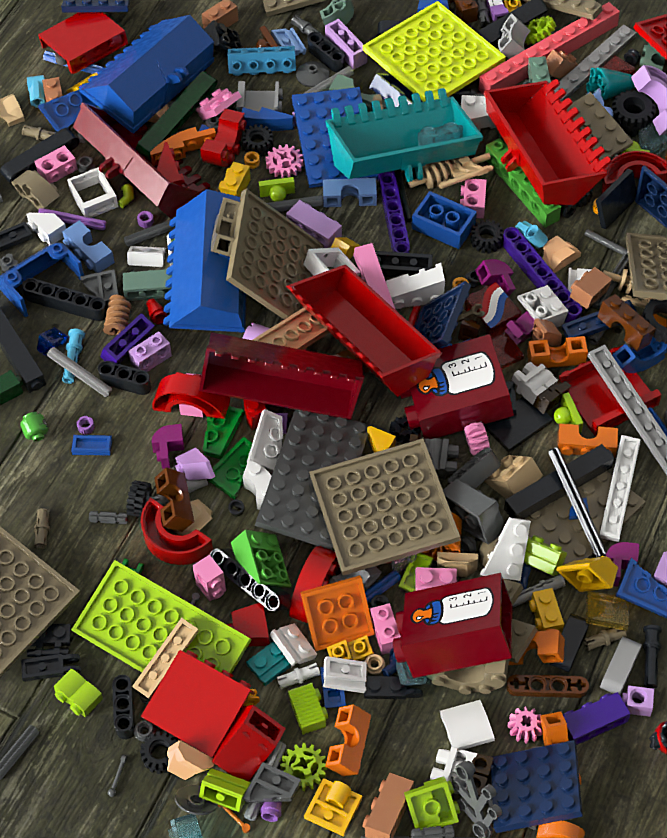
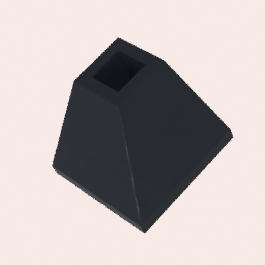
[203,20,242,54]

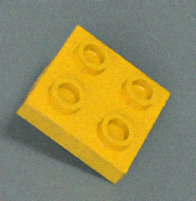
[304,778,362,837]

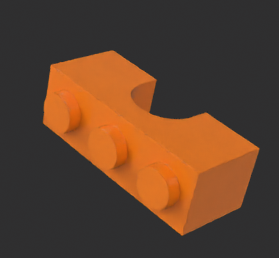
[527,336,588,368]
[557,424,618,458]
[509,629,565,665]
[325,704,371,777]

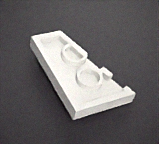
[247,409,283,473]
[480,517,531,581]

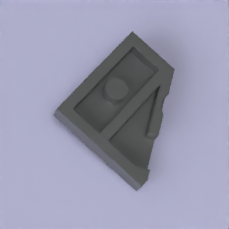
[80,269,119,305]
[243,762,302,802]

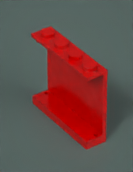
[38,12,128,74]
[559,345,662,436]
[141,650,255,758]

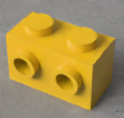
[219,162,251,197]
[529,588,564,634]

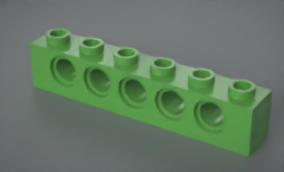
[485,138,561,228]

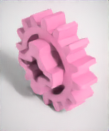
[266,144,304,178]

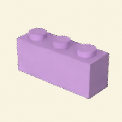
[325,19,367,70]
[286,200,342,248]

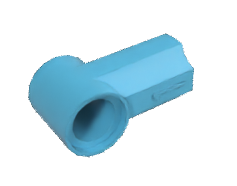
[27,75,45,108]
[515,221,548,248]

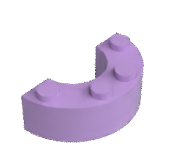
[631,65,667,136]

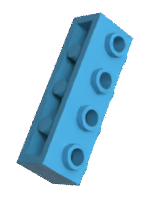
[227,46,296,76]

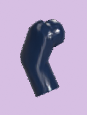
[517,563,532,590]
[382,648,403,676]

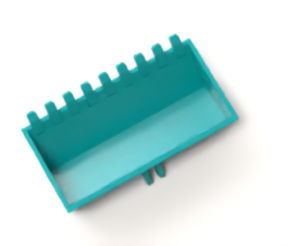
[325,88,483,182]

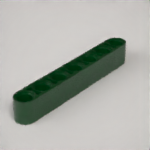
[135,71,218,160]

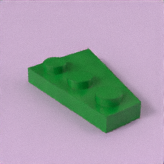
[203,406,245,459]
[207,437,252,500]

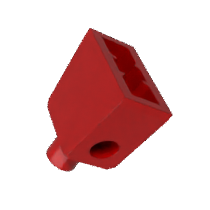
[226,603,270,646]

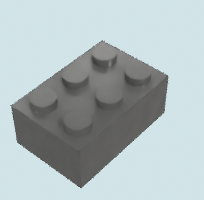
[443,479,504,545]

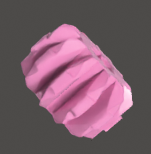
[464,422,490,456]
[507,706,542,744]

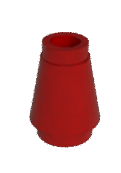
[146,298,168,324]

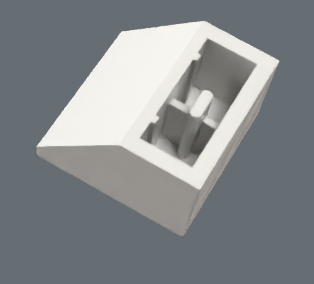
[517,285,568,328]

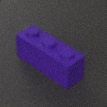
[100,313,155,364]
[563,692,631,745]

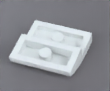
[440,700,495,750]

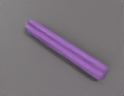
[38,208,106,230]

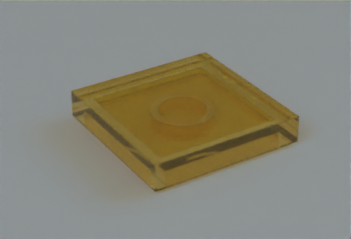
[586,591,629,631]

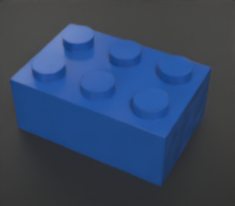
[412,191,477,249]

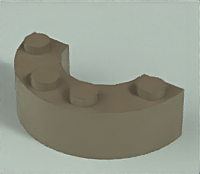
[426,659,509,695]

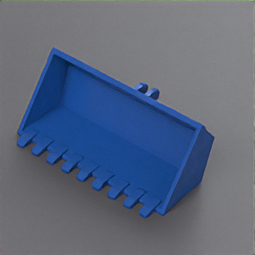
[79,15,214,134]
[163,189,247,332]

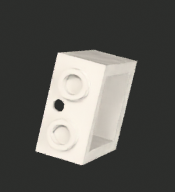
[67,167,118,218]
[303,247,360,276]

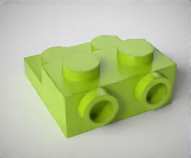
[404,776,460,830]

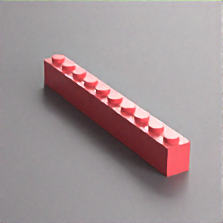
[479,2,620,93]

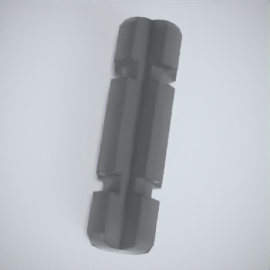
[89,511,128,524]
[411,825,455,838]

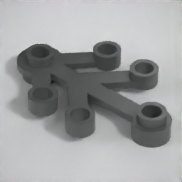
[451,761,502,838]

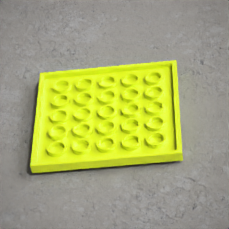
[363,1,506,102]

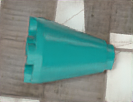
[586,67,635,101]

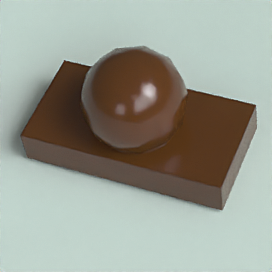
[256,25,279,48]

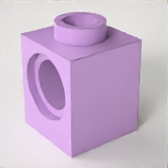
[622,686,654,717]

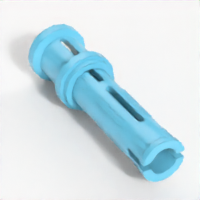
[62,329,85,384]

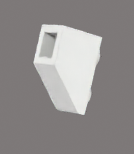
[26,213,66,245]

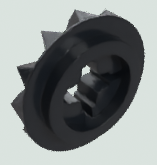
[389,415,420,443]

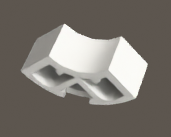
[243,460,272,510]

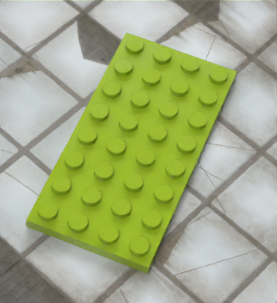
[71,560,251,674]

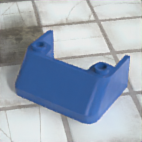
[0,243,84,317]

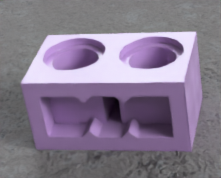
[128,331,172,372]

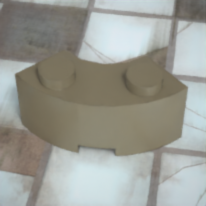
[11,170,60,209]

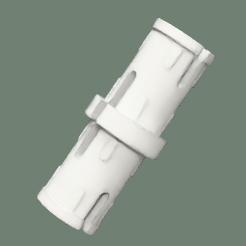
[277,662,320,690]

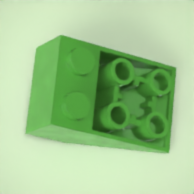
[231,530,291,588]

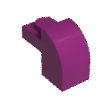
[475,259,516,299]
[505,311,534,345]
[152,424,184,469]
[606,542,639,587]

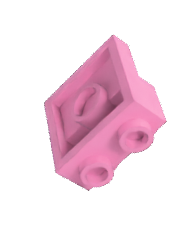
[196,88,242,120]
[415,567,457,591]

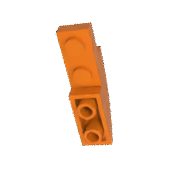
[150,127,216,166]

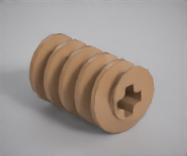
[103,294,132,336]

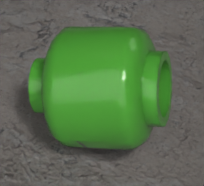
[20,412,48,442]

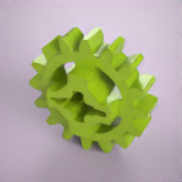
[524,16,556,45]
[280,743,327,791]

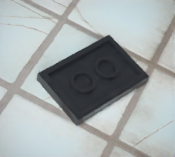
[596,169,637,229]
[484,397,553,453]

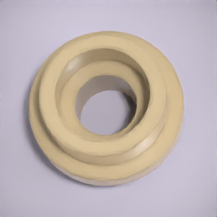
[364,654,385,675]

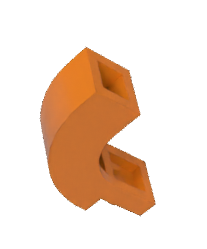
[540,711,581,785]

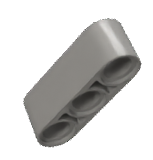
[600,636,642,695]

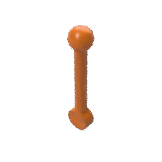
[218,805,250,833]

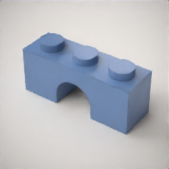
[323,178,377,207]
[62,220,115,273]

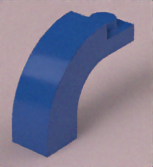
[612,337,667,373]

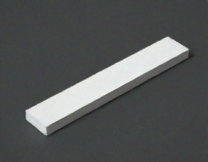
[599,435,641,542]

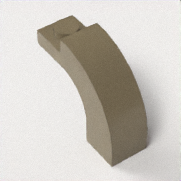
[211,197,241,257]

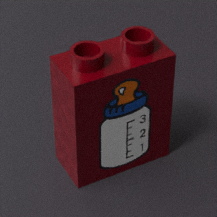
[400,334,514,439]
[393,573,513,678]

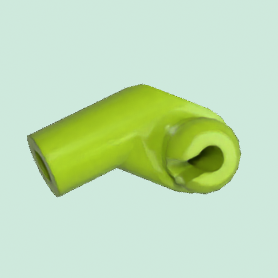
[117,184,134,208]

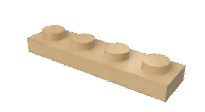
[132,618,199,700]

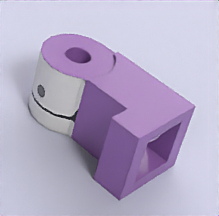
[486,0,509,23]

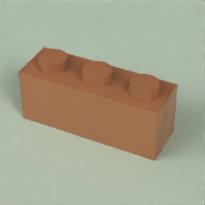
[363,773,414,838]

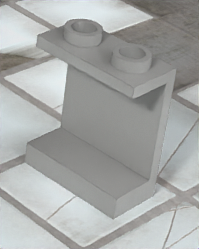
[237,81,283,112]

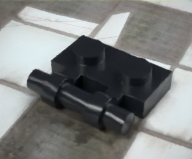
[27,624,72,657]

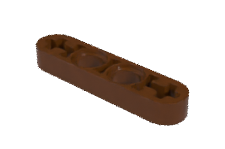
[506,674,589,698]

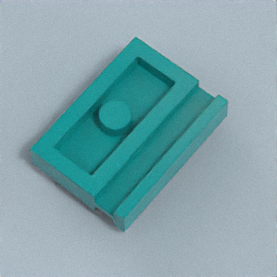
[246,641,291,686]

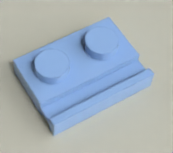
[271,28,307,56]

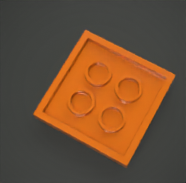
[301,575,375,652]

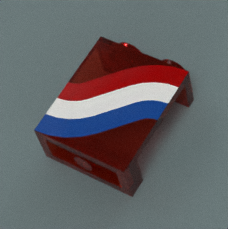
[465,282,521,338]

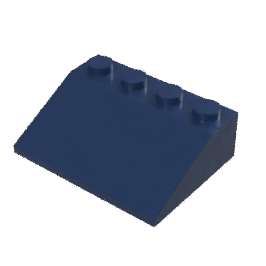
[635,165,667,228]

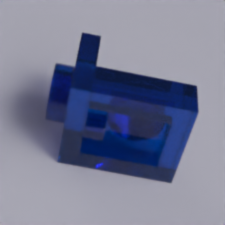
[37,327,68,358]

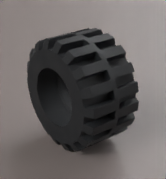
[612,90,656,137]

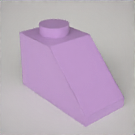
[175,448,215,480]

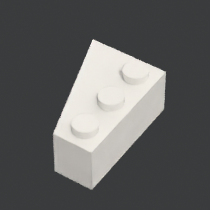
[461,95,496,131]
[386,263,445,309]

